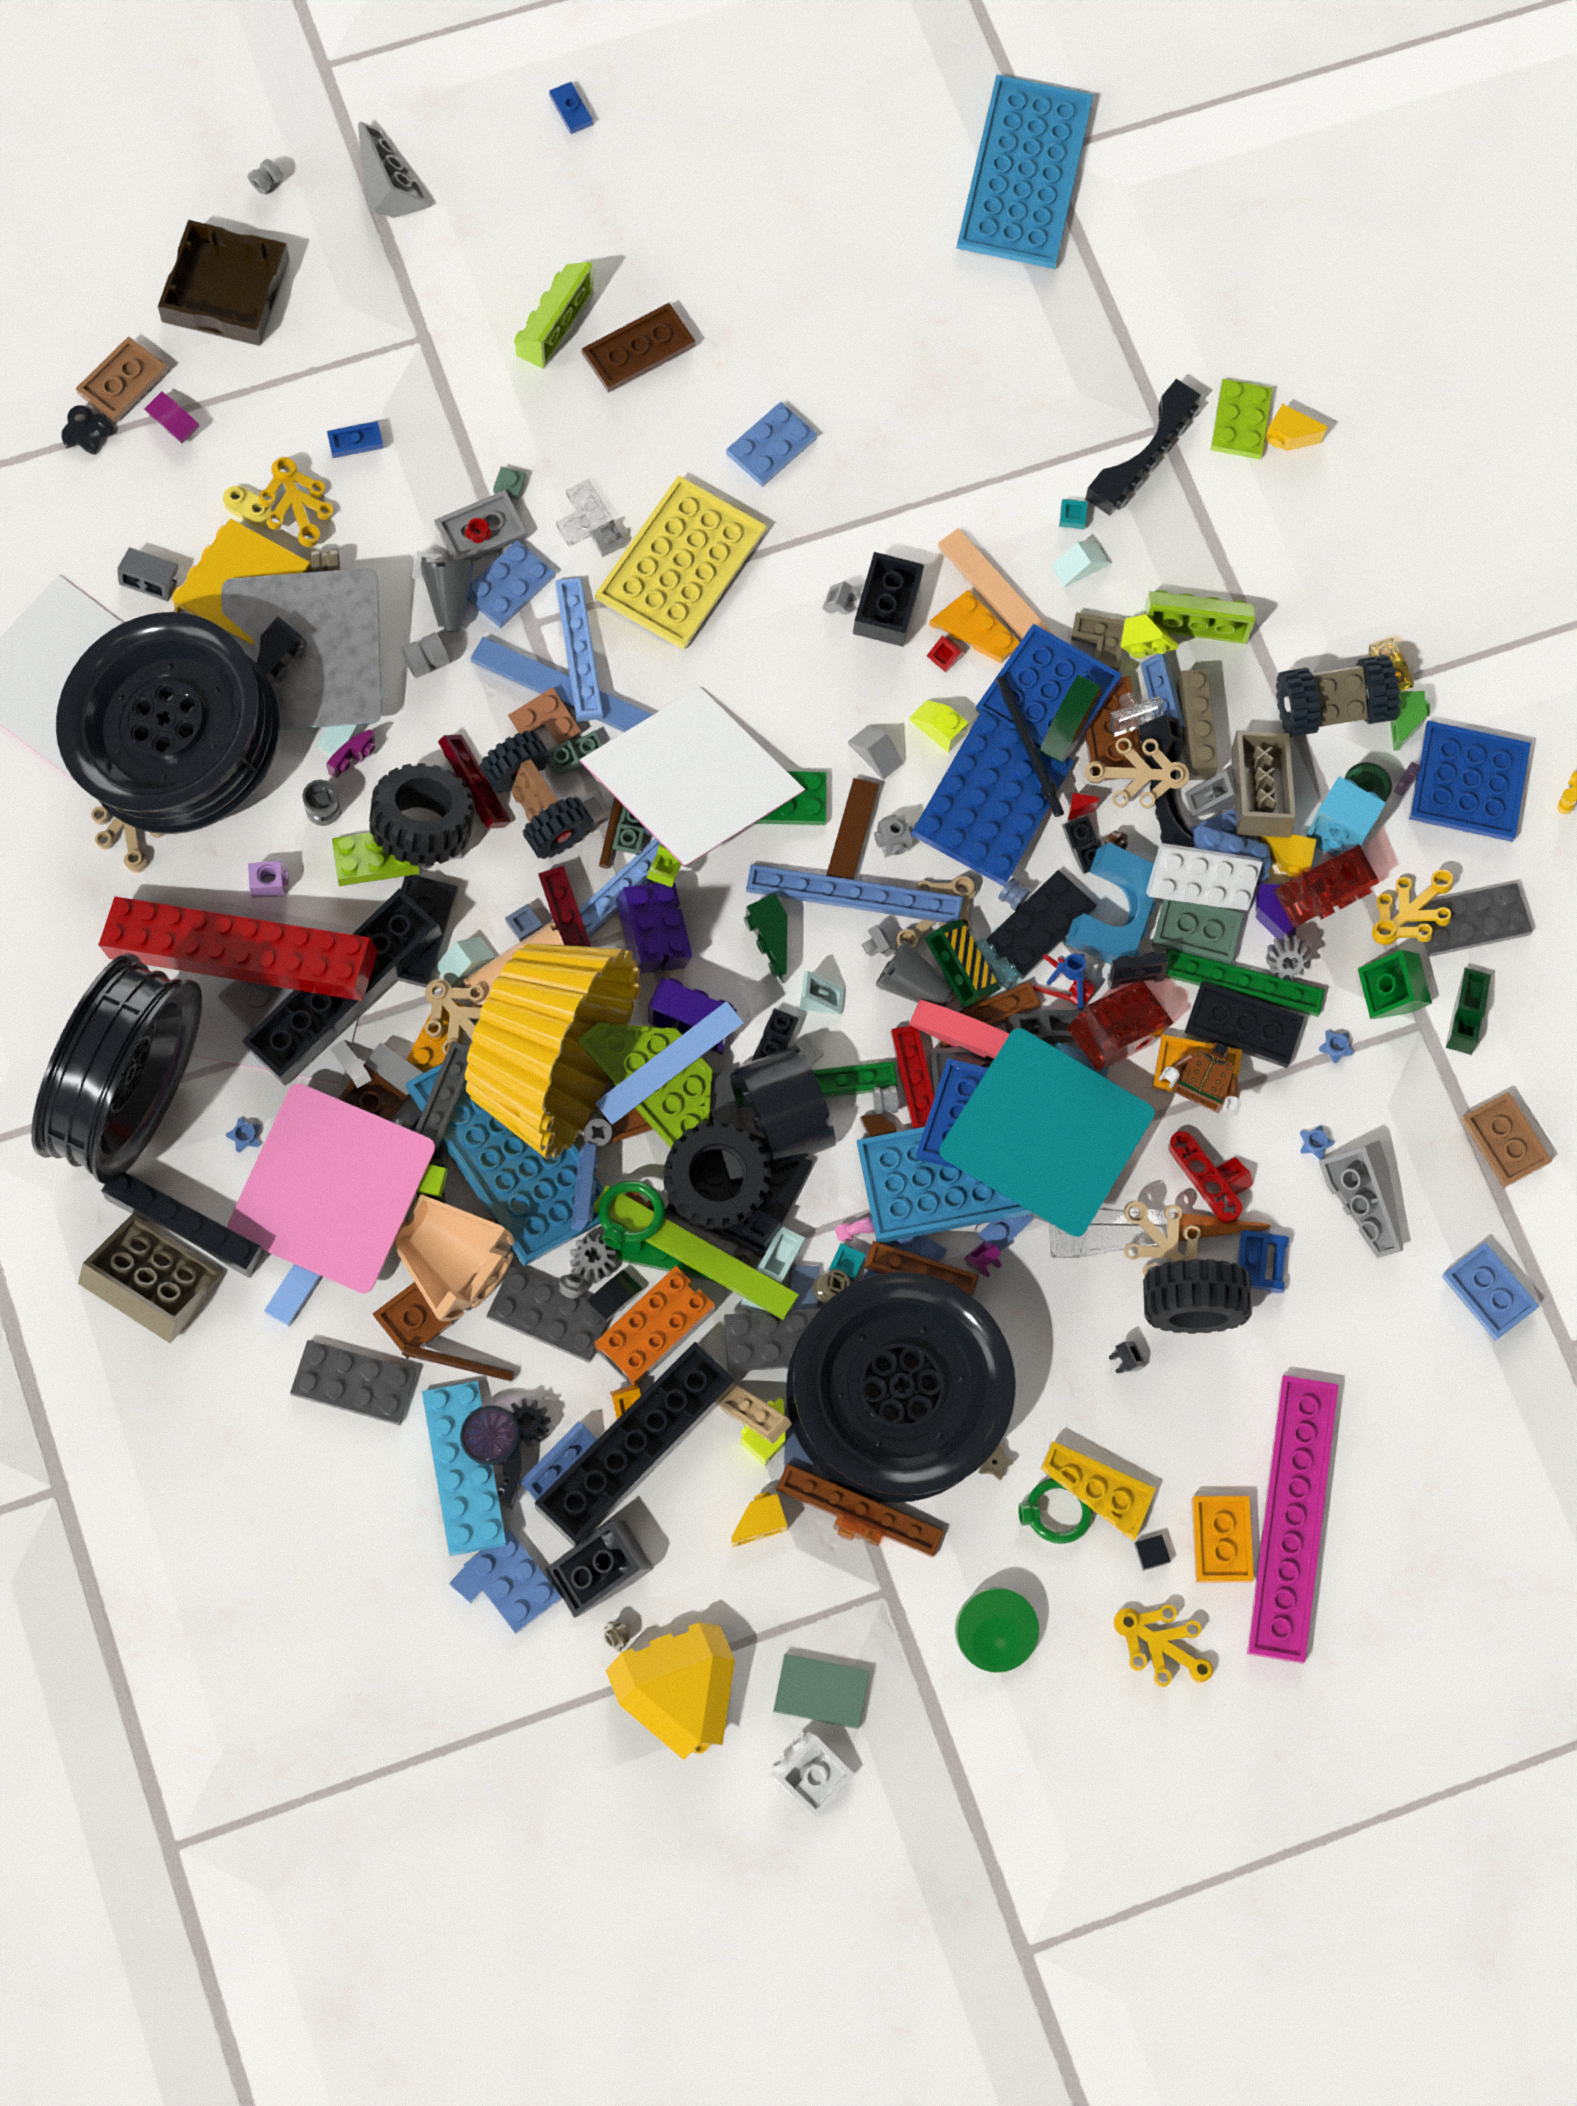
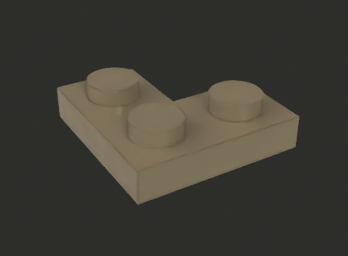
[1071,612,1125,672]

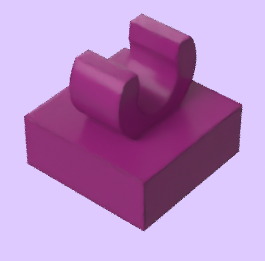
[964,1241,1001,1277]

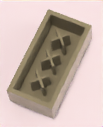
[1231,730,1296,838]

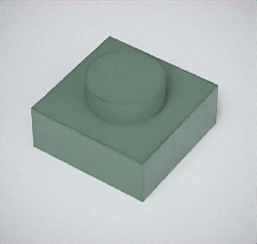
[493,466,526,500]

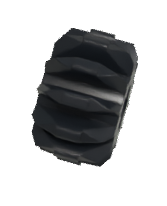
[502,1398,551,1448]

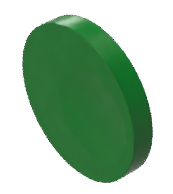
[955,1587,1039,1673]

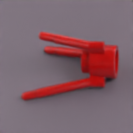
[1032,954,1097,1005]

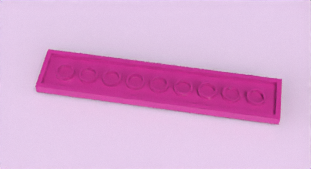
[1247,1375,1339,1664]

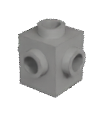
[874,815,914,857]

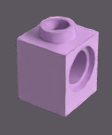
[248,861,289,898]

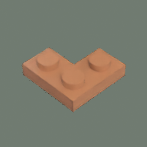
[508,687,581,745]

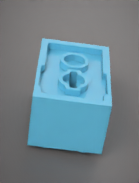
[1305,776,1386,866]

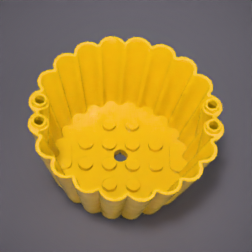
[465,943,641,1159]

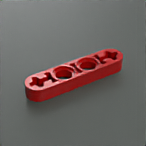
[1168,1131,1242,1224]

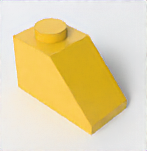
[1264,404,1328,451]
[1259,834,1317,879]
[731,1492,788,1548]

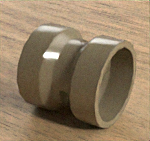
[311,549,340,572]
[813,1269,850,1303]

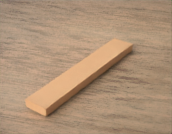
[938,528,1054,640]

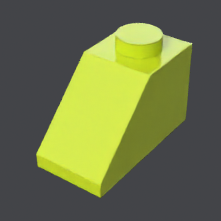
[909,700,968,753]

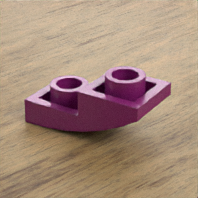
[144,391,200,444]
[326,729,376,779]

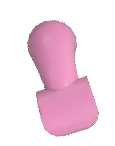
[835,1217,875,1242]

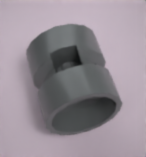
[302,779,341,826]

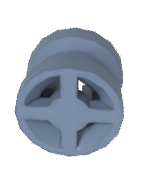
[998,877,1031,911]

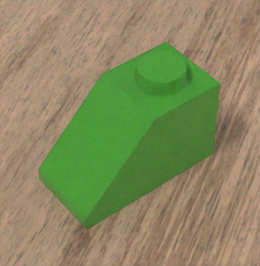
[1390,691,1430,751]

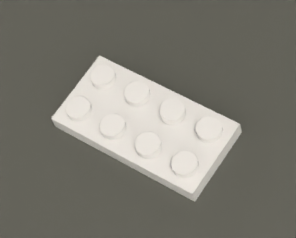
[1146,843,1263,911]

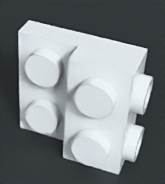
[770,1732,855,1818]

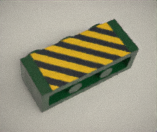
[924,919,1001,1009]

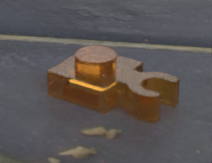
[833,1514,883,1546]

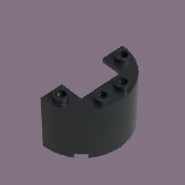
[730,1045,836,1170]

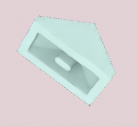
[1052,542,1110,587]
[435,936,496,987]
[799,971,845,1015]

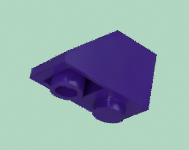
[1256,884,1297,940]

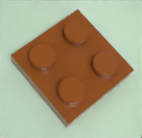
[372,1282,452,1359]

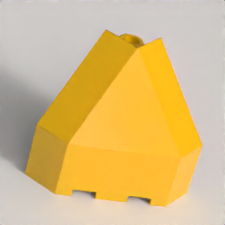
[606,1622,735,1760]

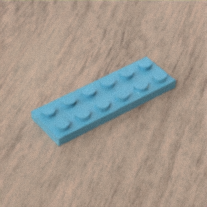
[422,1381,507,1556]

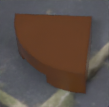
[860,1114,897,1138]

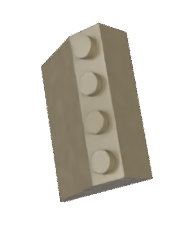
[78,1213,224,1343]

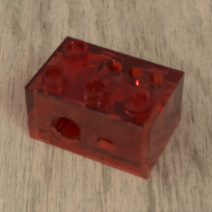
[1273,844,1380,928]
[1067,979,1174,1071]

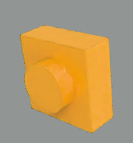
[610,1384,641,1419]

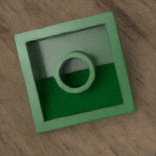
[1358,950,1432,1019]

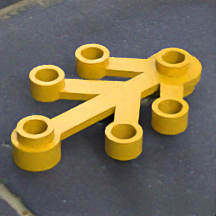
[259,457,333,547]
[1372,870,1453,945]
[1113,1605,1213,1687]

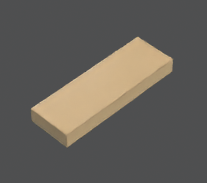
[718,1385,792,1444]

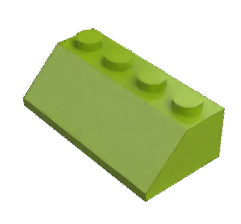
[514,262,593,369]
[1145,590,1255,644]

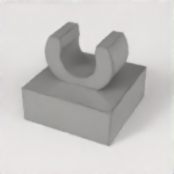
[591,521,626,557]
[822,581,857,614]
[862,925,896,957]

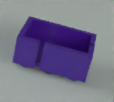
[616,882,692,974]
[648,977,737,1055]

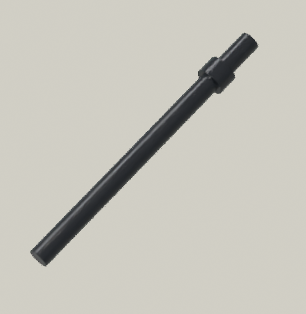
[996,676,1064,817]

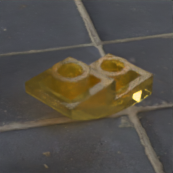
[1369,638,1414,691]

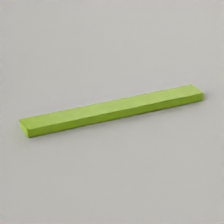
[593,1185,799,1320]

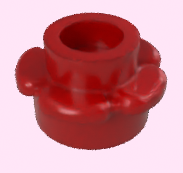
[465,518,491,543]

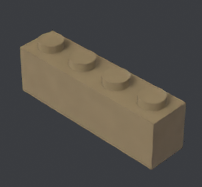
[1177,670,1218,781]

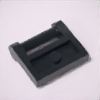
[1107,952,1168,989]

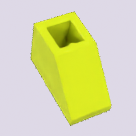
[1121,614,1178,659]
[740,1397,785,1466]

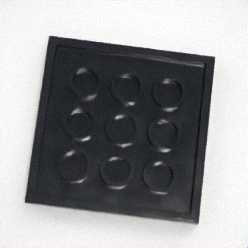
[665,1119,813,1259]

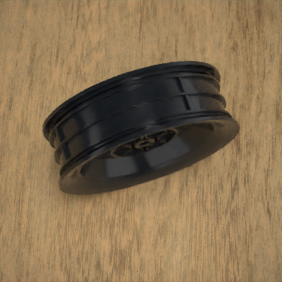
[56,612,280,834]
[31,953,202,1184]
[786,1272,1016,1503]

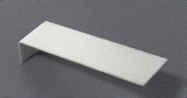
[330,1040,371,1088]

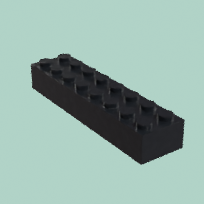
[242,888,442,1086]
[534,1342,736,1547]

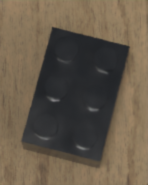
[853,552,925,647]

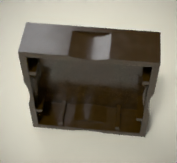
[158,219,290,346]

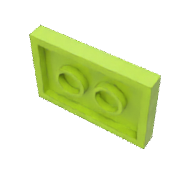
[1210,379,1273,460]
[332,832,420,886]

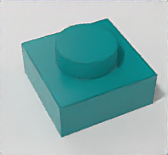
[1059,499,1088,529]
[829,1243,866,1281]

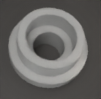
[559,1273,587,1299]

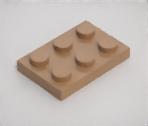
[75,336,168,423]
[1460,1092,1552,1188]

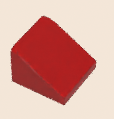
[926,635,966,673]
[1067,792,1099,820]
[1216,1157,1253,1195]

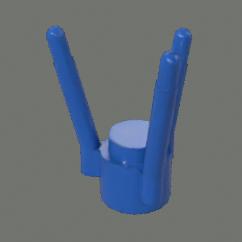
[1046,953,1086,1010]

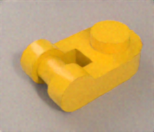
[1557,770,1577,814]

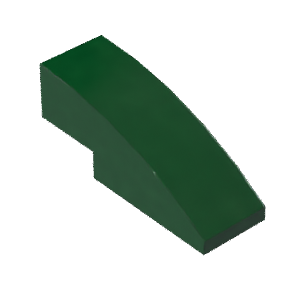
[1039,675,1102,764]
[1445,968,1491,1055]

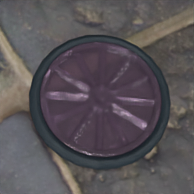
[460,1406,520,1465]

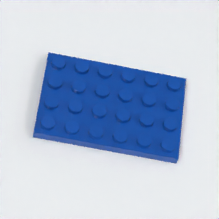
[911,710,1074,887]

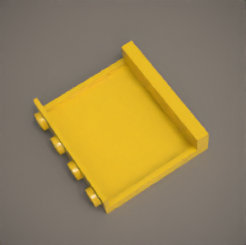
[172,518,312,645]

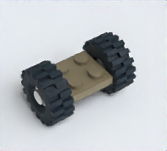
[1276,655,1400,737]

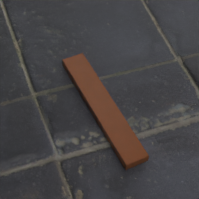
[775,1463,945,1558]

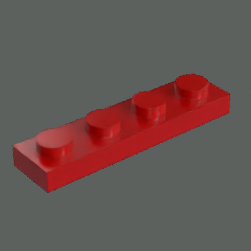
[890,1026,934,1129]

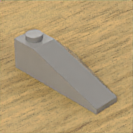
[358,121,430,218]
[1319,1140,1403,1258]

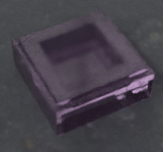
[1393,761,1420,796]

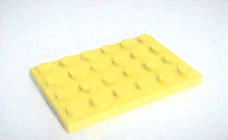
[595,475,767,650]

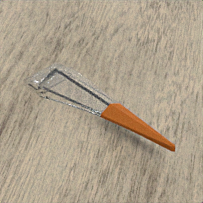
[1049,1203,1271,1258]

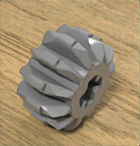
[1266,933,1312,980]
[570,1235,617,1282]

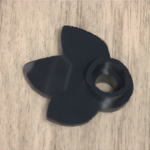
[61,405,114,455]

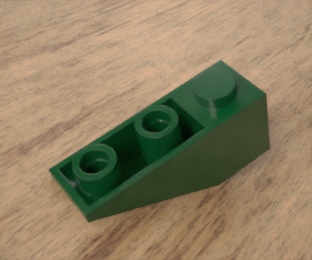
[743,893,787,984]

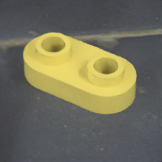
[223,486,271,527]

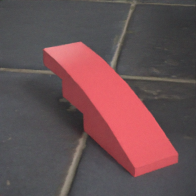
[909,1000,1010,1059]

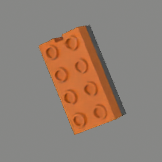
[595,1266,715,1386]

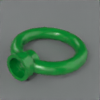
[598,1180,665,1249]
[1018,1478,1093,1544]

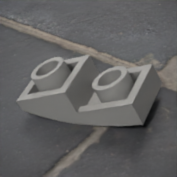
[364,1042,423,1096]

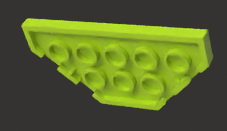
[577,1022,712,1149]

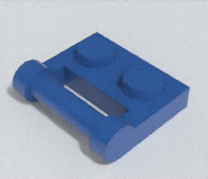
[1237,1230,1290,1293]

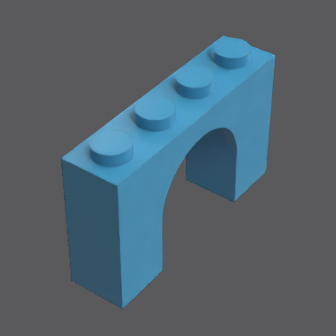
[1065,842,1156,965]

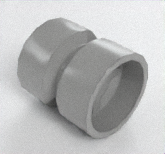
[401,632,450,679]

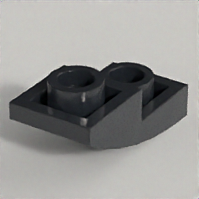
[1062,815,1102,874]
[752,1008,799,1061]
[585,1269,643,1324]
[498,1445,522,1509]

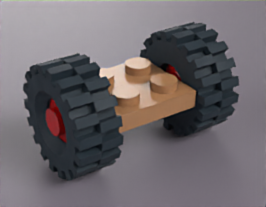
[480,730,594,859]

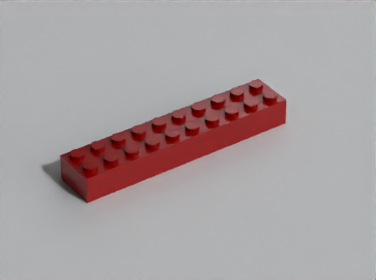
[98,896,378,1001]

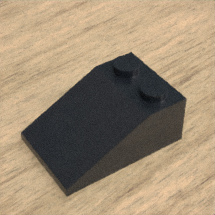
[546,1520,654,1618]

